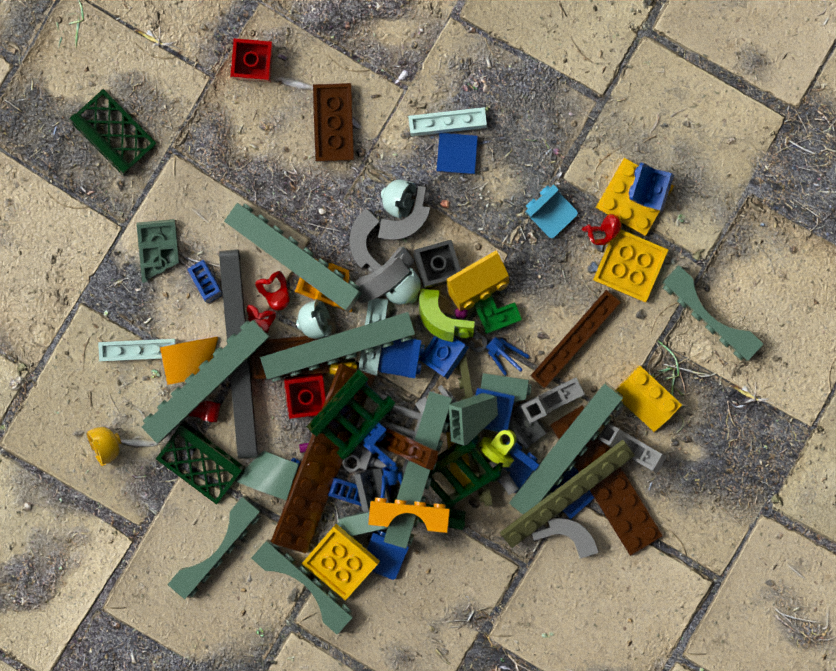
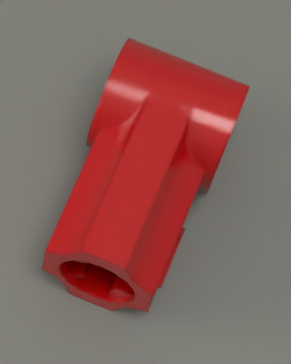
[189,400,221,423]

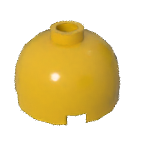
[87,427,122,466]

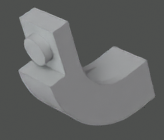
[378,186,430,240]
[350,208,382,273]
[355,246,414,304]
[521,377,585,423]
[598,423,667,473]
[532,517,598,559]

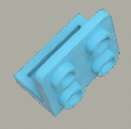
[525,184,578,238]

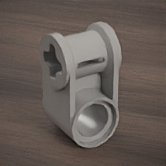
[343,440,365,472]

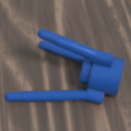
[486,337,529,375]
[380,465,403,498]

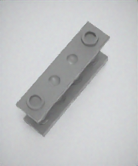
[359,394,422,477]

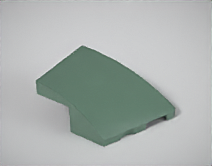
[136,219,179,283]
[235,450,299,500]

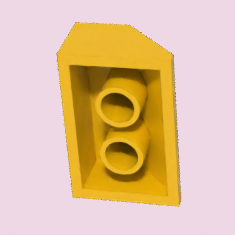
[447,250,509,312]
[616,365,682,432]

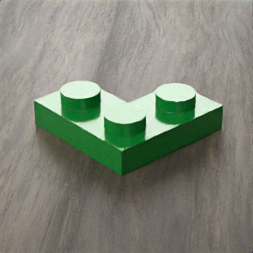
[474,295,522,334]

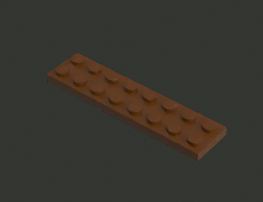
[550,405,663,556]

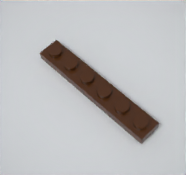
[530,290,621,389]
[376,426,439,470]

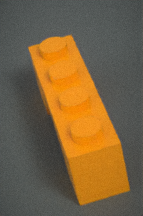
[368,498,449,533]

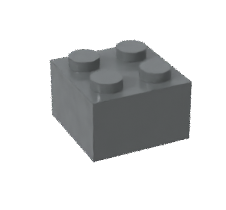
[413,239,461,289]

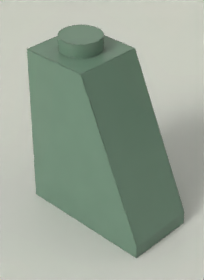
[480,373,532,402]
[449,393,498,446]
[336,511,388,536]

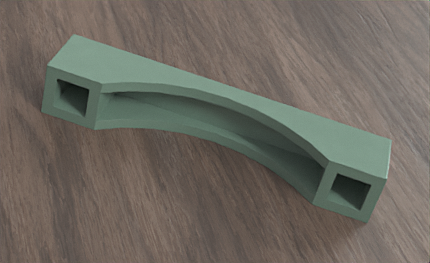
[661,265,763,361]
[167,496,261,599]
[251,539,353,635]

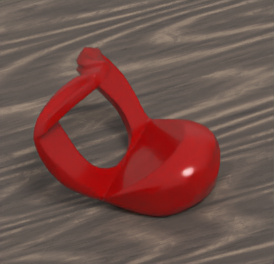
[581,214,621,245]
[255,271,290,311]
[247,305,276,333]

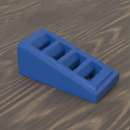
[187,259,223,304]
[328,477,361,506]

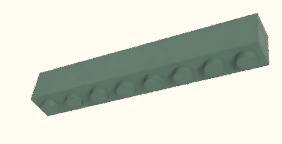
[224,203,362,312]
[260,312,415,382]
[142,320,271,444]
[509,382,624,514]
[384,392,452,549]

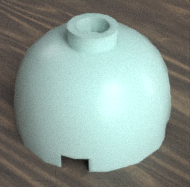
[381,180,416,219]
[384,267,421,305]
[296,299,332,339]

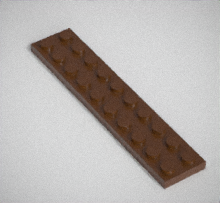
[270,363,375,554]

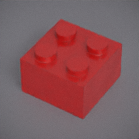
[230,38,274,82]
[283,373,326,419]

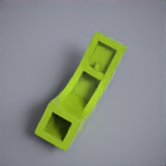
[419,289,475,342]

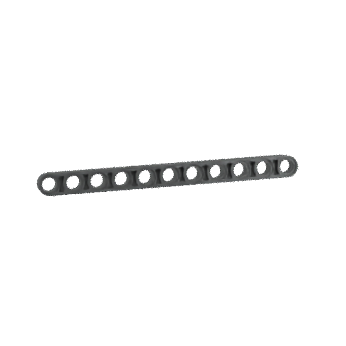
[219,249,258,459]

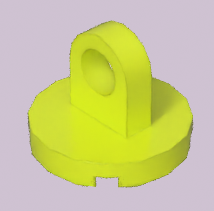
[479,429,516,467]

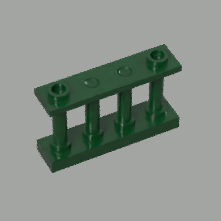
[306,369,396,460]
[428,435,502,510]

